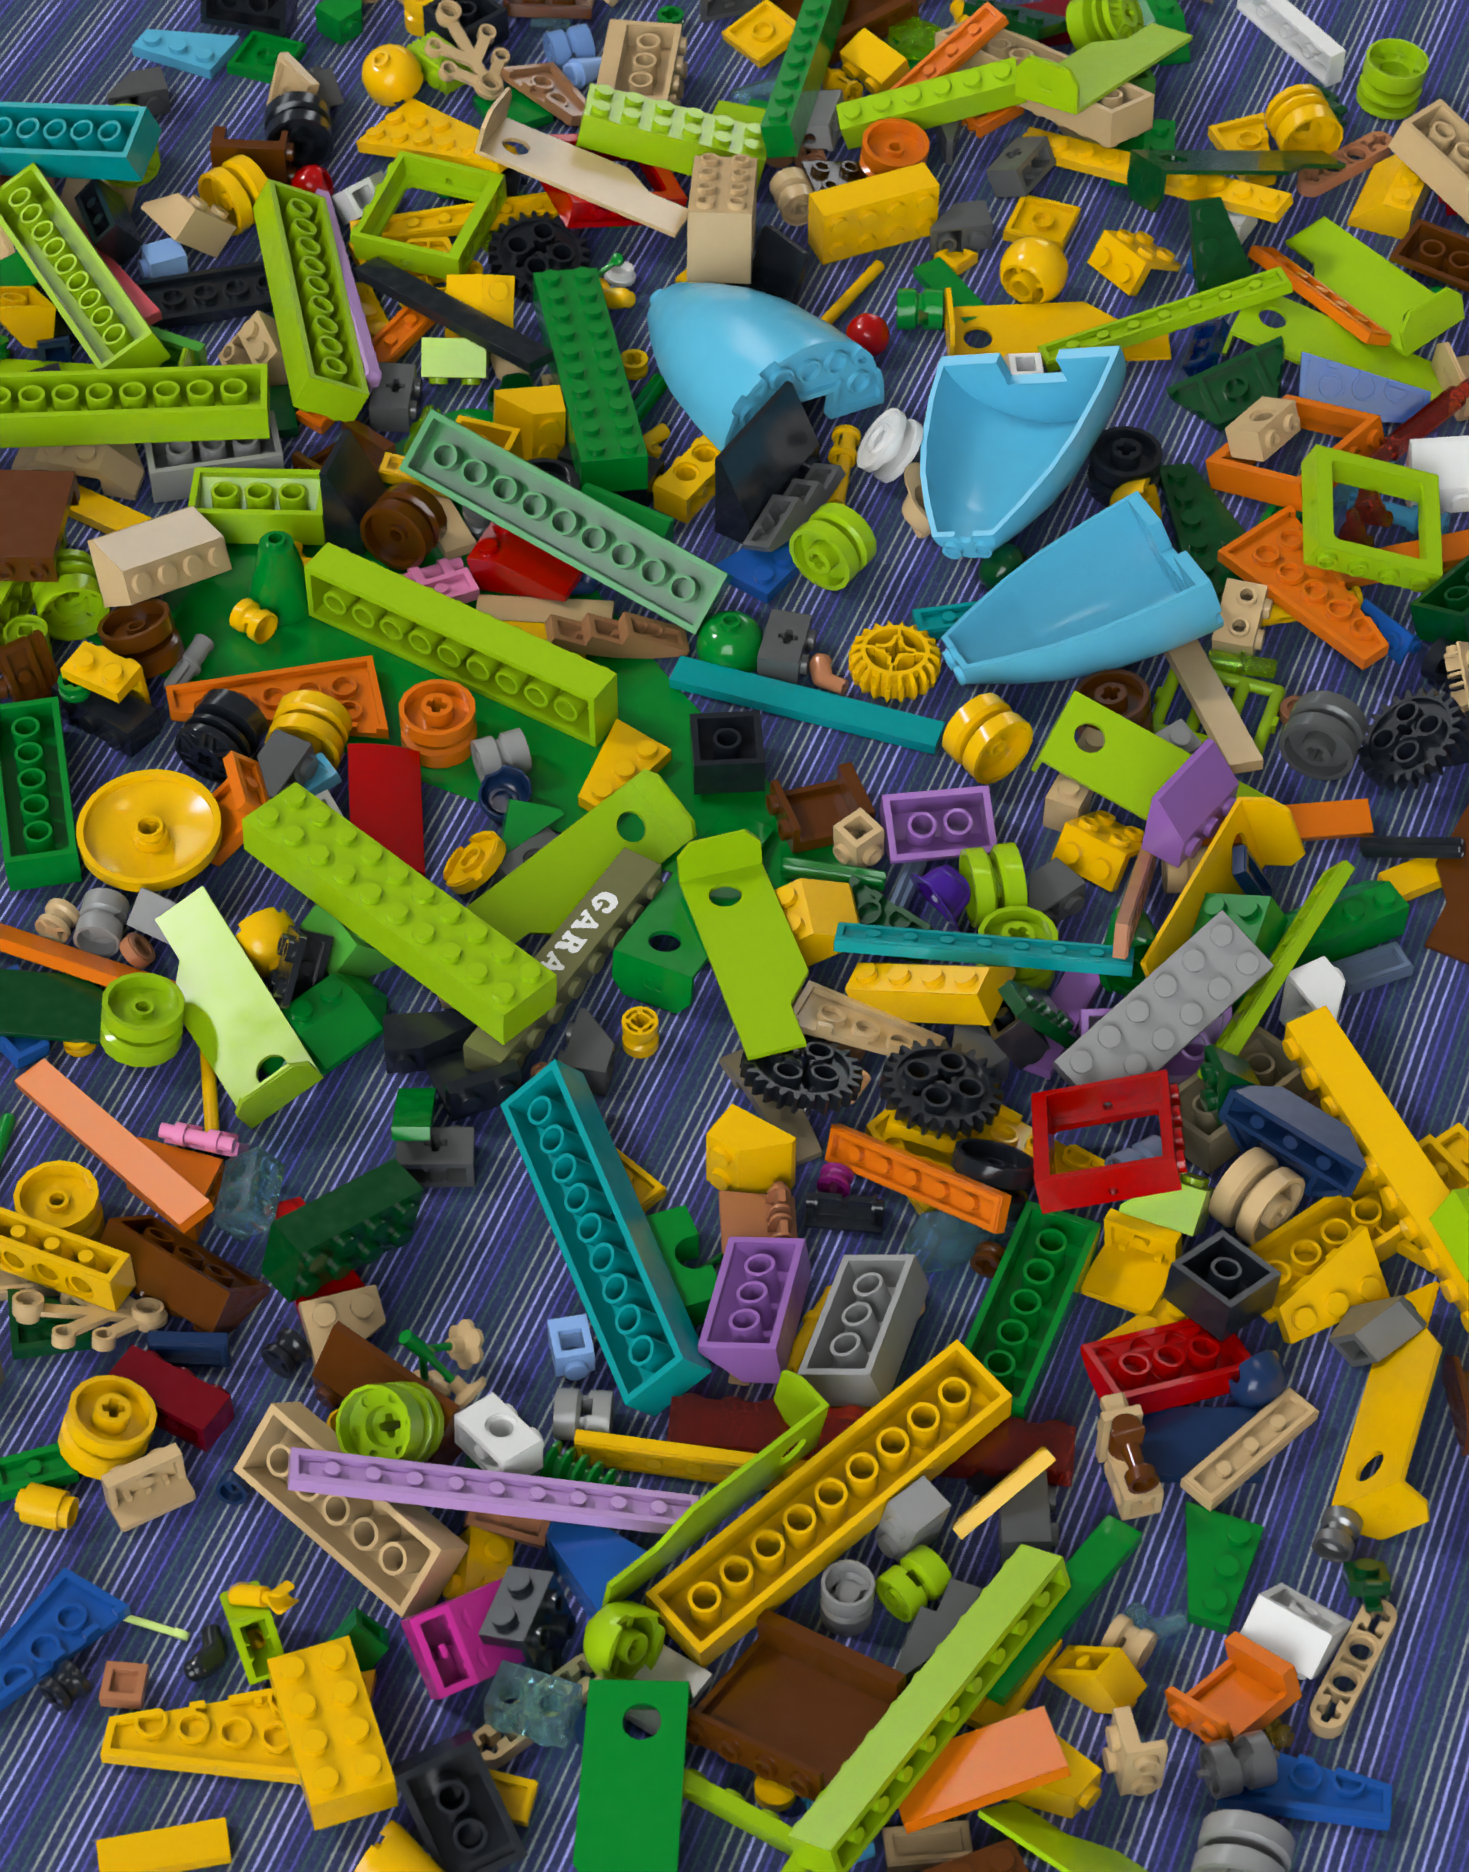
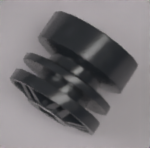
[174,688,269,783]

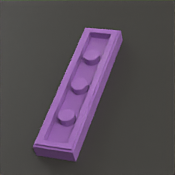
[1022,971,1102,1080]

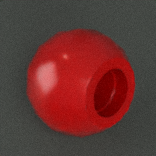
[291,164,334,197]
[846,313,890,357]

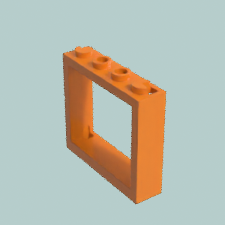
[1205,394,1386,512]

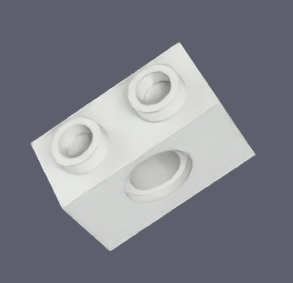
[454,1393,544,1475]

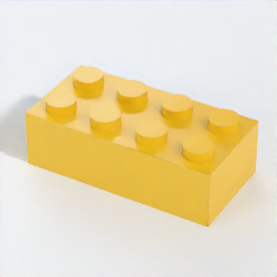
[808,162,940,265]
[266,1636,398,1831]

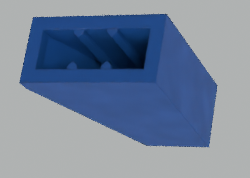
[545,1521,648,1619]

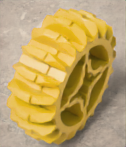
[848,620,941,703]

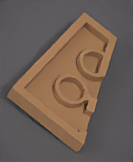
[500,62,586,127]

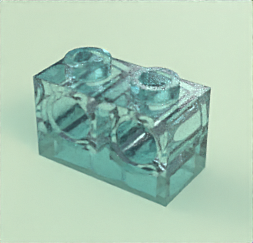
[213,1146,285,1242]
[483,1660,583,1749]

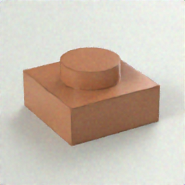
[99,1661,150,1710]

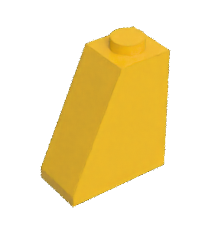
[1005,1708,1102,1819]

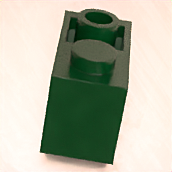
[1200,1044,1261,1125]

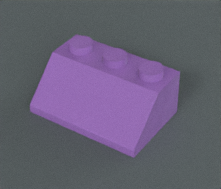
[1141,738,1239,868]
[879,785,997,864]

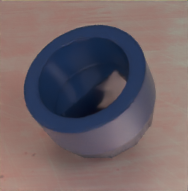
[216,1470,251,1505]

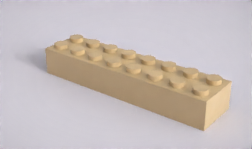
[935,20,1155,147]

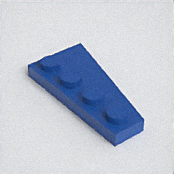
[715,541,800,604]

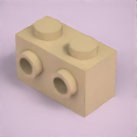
[1212,578,1273,661]

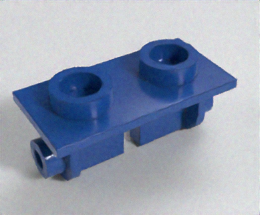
[1360,598,1422,665]

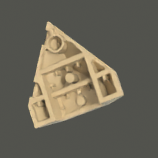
[11,443,146,501]

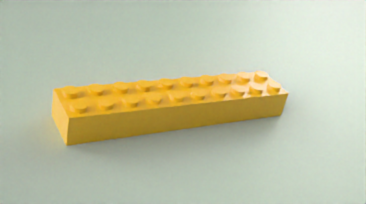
[645,1339,1012,1669]

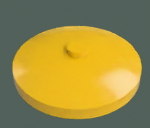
[76,769,223,892]

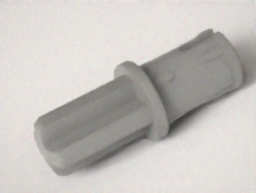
[163,634,214,690]

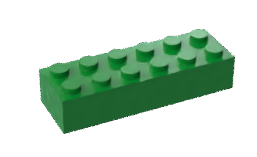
[0,696,82,892]
[964,1200,1101,1433]

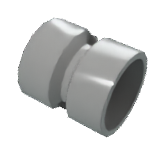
[470,728,532,783]
[73,888,130,957]
[553,1387,614,1441]
[820,1559,875,1637]

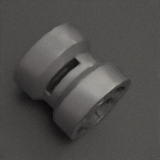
[1312,1505,1363,1564]

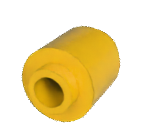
[15,1482,79,1531]

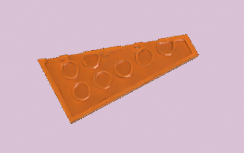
[1217,504,1389,670]
[165,655,389,739]

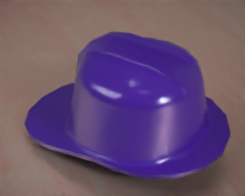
[910,865,971,932]

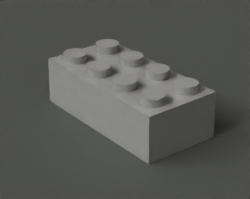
[144,411,284,503]
[797,1254,930,1407]

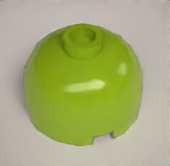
[583,1600,665,1680]

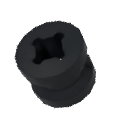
[261,1328,312,1378]
[38,1660,92,1714]

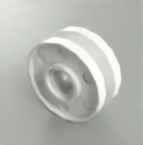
[856,408,923,483]

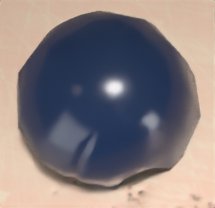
[477,765,533,822]
[1228,1350,1288,1408]

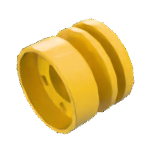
[1265,84,1343,154]

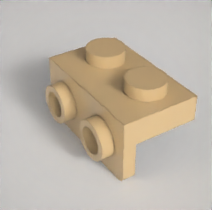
[100,1442,196,1532]
[1102,1706,1168,1796]

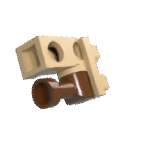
[1095,1392,1164,1521]

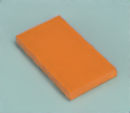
[898,1706,1071,1834]

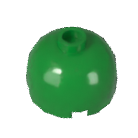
[696,610,763,673]

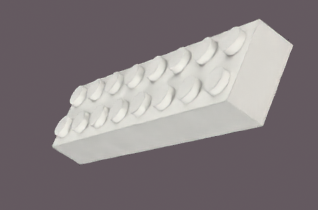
[1236,0,1346,87]

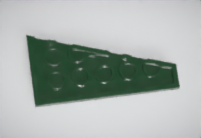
[1160,463,1275,604]

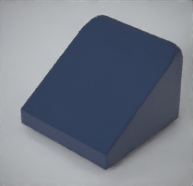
[37,336,73,363]

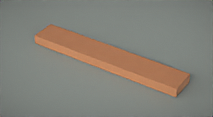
[1112,845,1156,959]

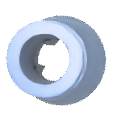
[563,56,602,88]

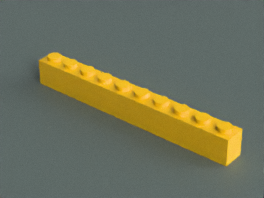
[1282,1005,1469,1333]

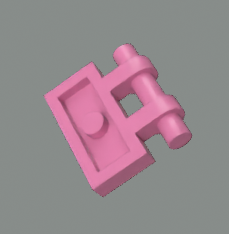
[402,557,480,603]
[158,1122,250,1160]

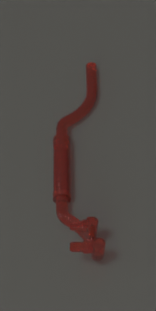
[1337,378,1469,547]

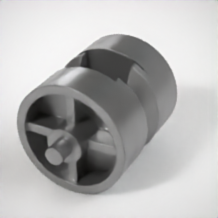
[1197,1729,1280,1800]

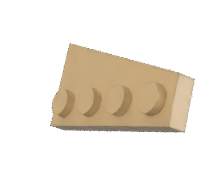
[792,980,946,1056]

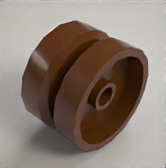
[360,482,447,571]
[97,599,185,679]
[1075,669,1153,740]

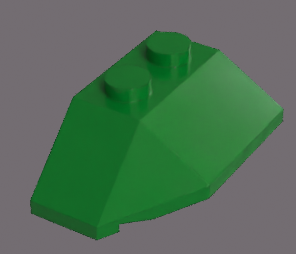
[1138,0,1190,66]
[259,973,388,1077]

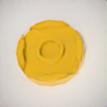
[443,831,506,894]

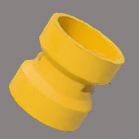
[229,598,278,644]
[621,1006,659,1059]

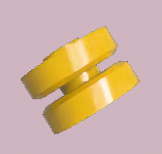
[198,154,268,236]
[264,690,352,770]
[942,692,1033,785]
[13,1160,105,1242]
[57,1375,157,1480]

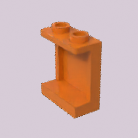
[210,750,270,867]
[1164,1631,1302,1743]

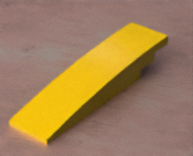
[1248,1122,1469,1324]

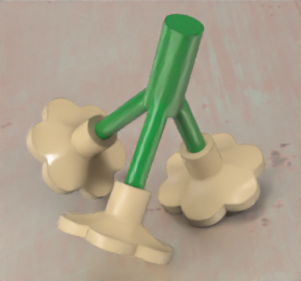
[399,1319,487,1410]

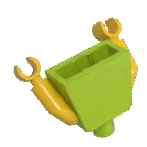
[219,1580,299,1686]

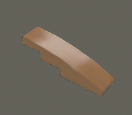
[545,611,690,659]

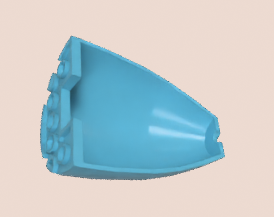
[647,281,885,451]
[920,346,1126,559]
[941,491,1224,687]

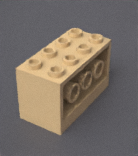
[596,19,688,106]
[687,153,757,284]

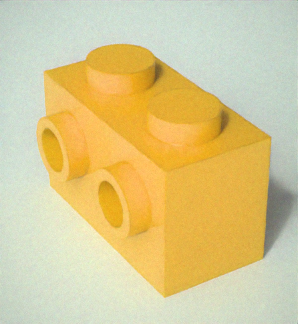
[839,28,910,94]

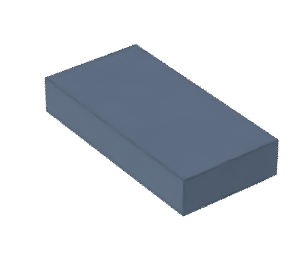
[1331,941,1414,997]

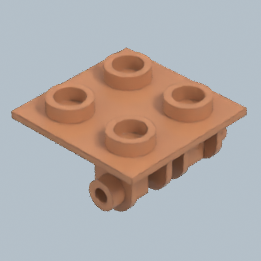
[718,1181,798,1255]

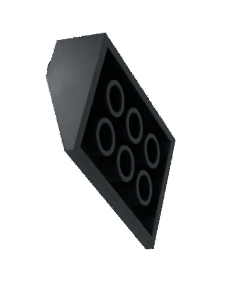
[715,380,821,544]

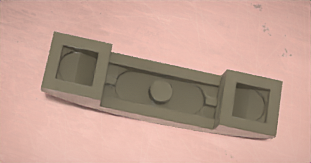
[719,1049,822,1166]

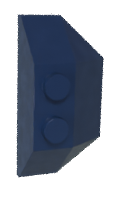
[1218,1085,1367,1197]

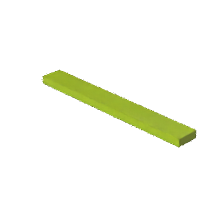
[1038,266,1293,373]
[1197,860,1355,1080]

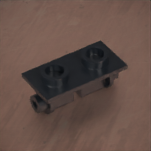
[804,1189,885,1234]

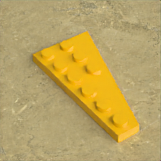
[356,98,517,173]
[100,1669,377,1785]

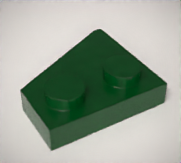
[7,1288,93,1360]

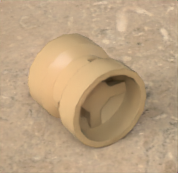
[1101,1613,1158,1671]

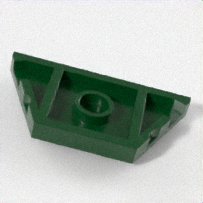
[1166,336,1285,432]

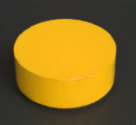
[754,1776,797,1812]

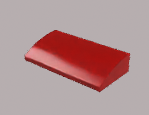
[347,743,425,876]
[1080,1319,1252,1415]

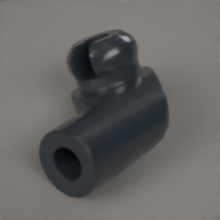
[183,1624,226,1682]

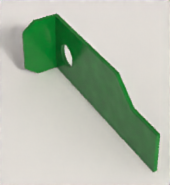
[612,810,775,1014]
[573,1679,693,1872]

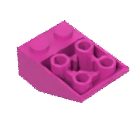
[400,1577,526,1700]

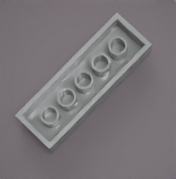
[1052,910,1274,1106]

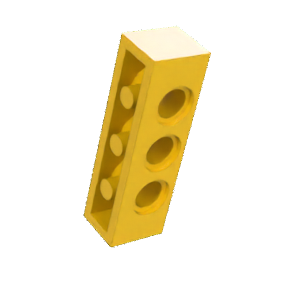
[652,434,721,524]
[0,1207,136,1312]

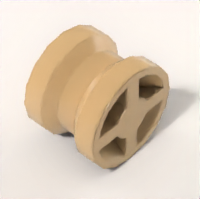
[35,898,80,944]

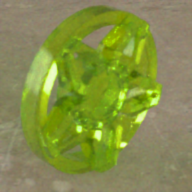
[887,17,942,60]

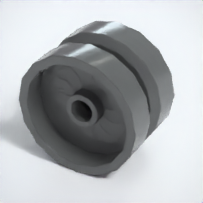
[1279,691,1368,780]

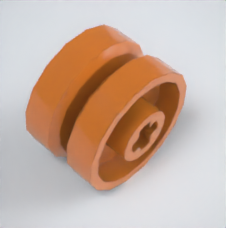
[859,118,930,178]
[399,679,477,769]

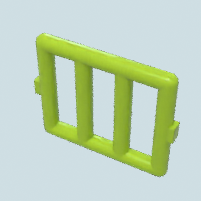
[1152,667,1285,756]

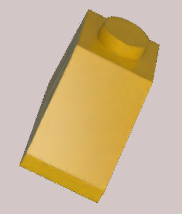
[1044,1645,1147,1714]

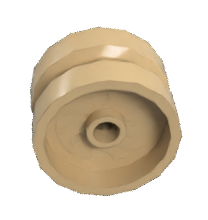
[1208,1147,1305,1246]

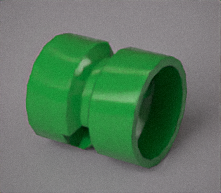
[896,288,943,330]

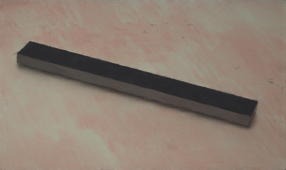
[354,257,553,373]

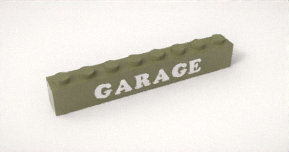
[463,847,664,1072]

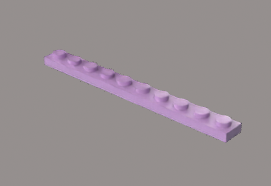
[315,189,382,394]
[287,1447,699,1534]

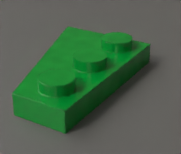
[1184,1501,1264,1635]

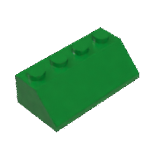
[1282,880,1410,985]

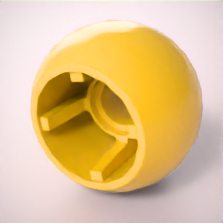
[999,236,1069,304]

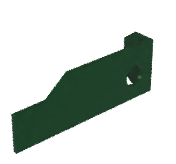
[1127,150,1346,213]
[0,969,104,1045]

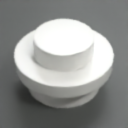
[604,261,636,288]

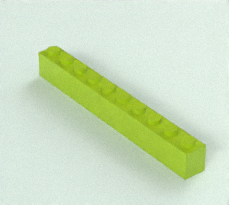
[788,1544,1071,1872]

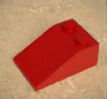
[466,521,584,602]

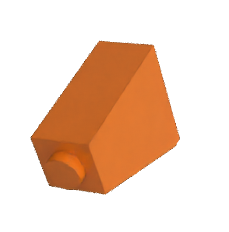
[126,1137,227,1241]

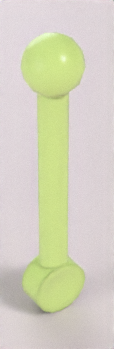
[123,1615,190,1641]

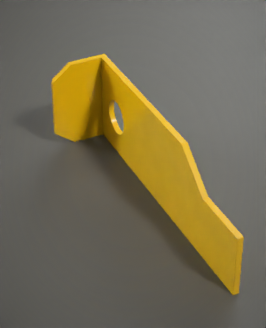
[943,288,1172,364]
[1140,797,1306,978]
[1331,1281,1443,1541]

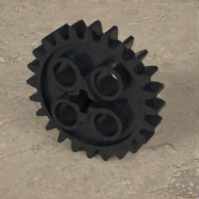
[488,211,590,301]
[1358,687,1468,792]
[740,1034,863,1116]
[879,1038,1004,1140]

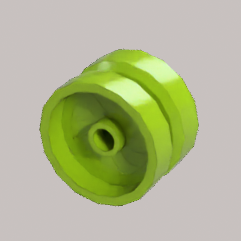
[789,502,877,591]
[959,842,1028,928]
[976,906,1058,990]
[100,972,185,1067]

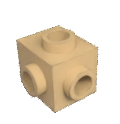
[833,807,885,868]

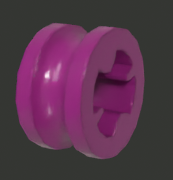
[817,1162,854,1197]

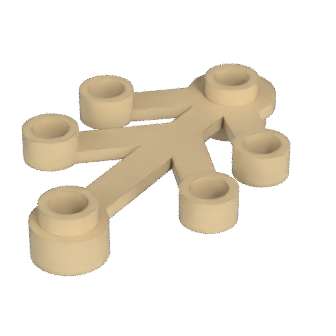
[424,0,510,100]
[12,1290,168,1352]

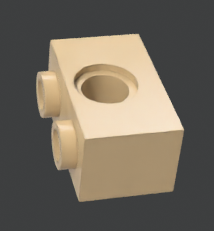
[1225,396,1301,462]

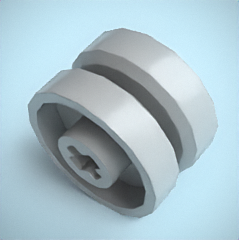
[1191,1809,1296,1872]

